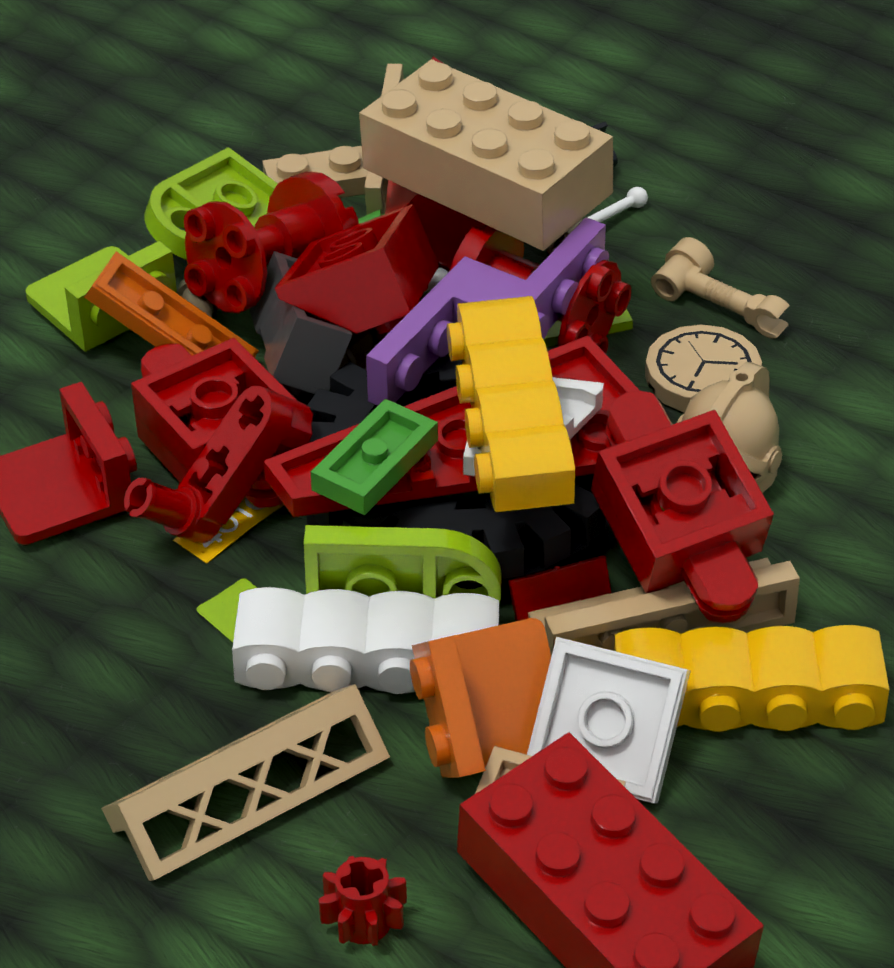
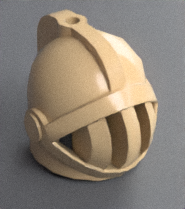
[677,362,782,493]

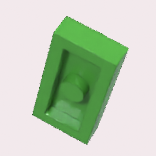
[311,399,438,515]

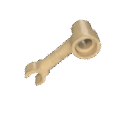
[651,237,790,338]

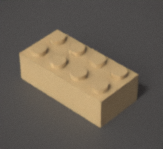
[359,59,613,251]

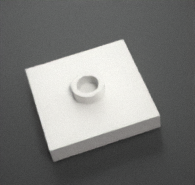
[527,637,690,803]

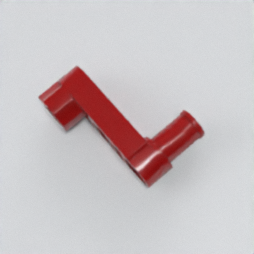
[124,386,313,543]

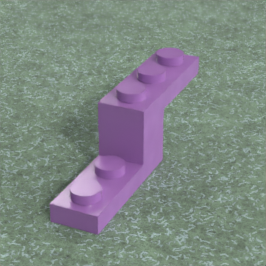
[366,217,609,405]

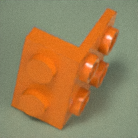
[410,618,551,778]

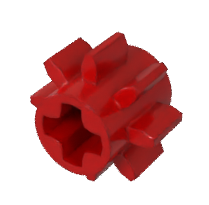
[318,856,407,946]

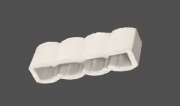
[232,587,499,694]

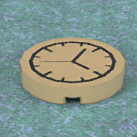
[645,324,762,413]

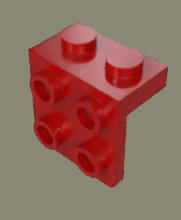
[0,381,137,545]

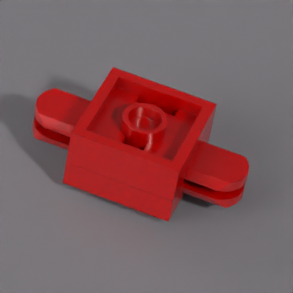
[131,338,296,508]
[591,390,774,623]

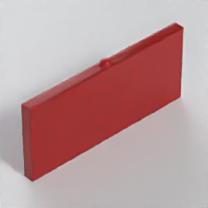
[508,555,611,621]

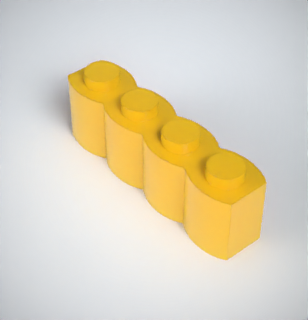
[447,296,575,512]
[614,625,889,732]

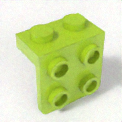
[26,241,177,352]

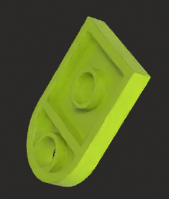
[144,147,278,260]
[304,525,502,604]

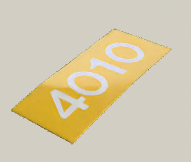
[173,497,284,564]

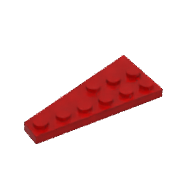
[263,336,640,517]

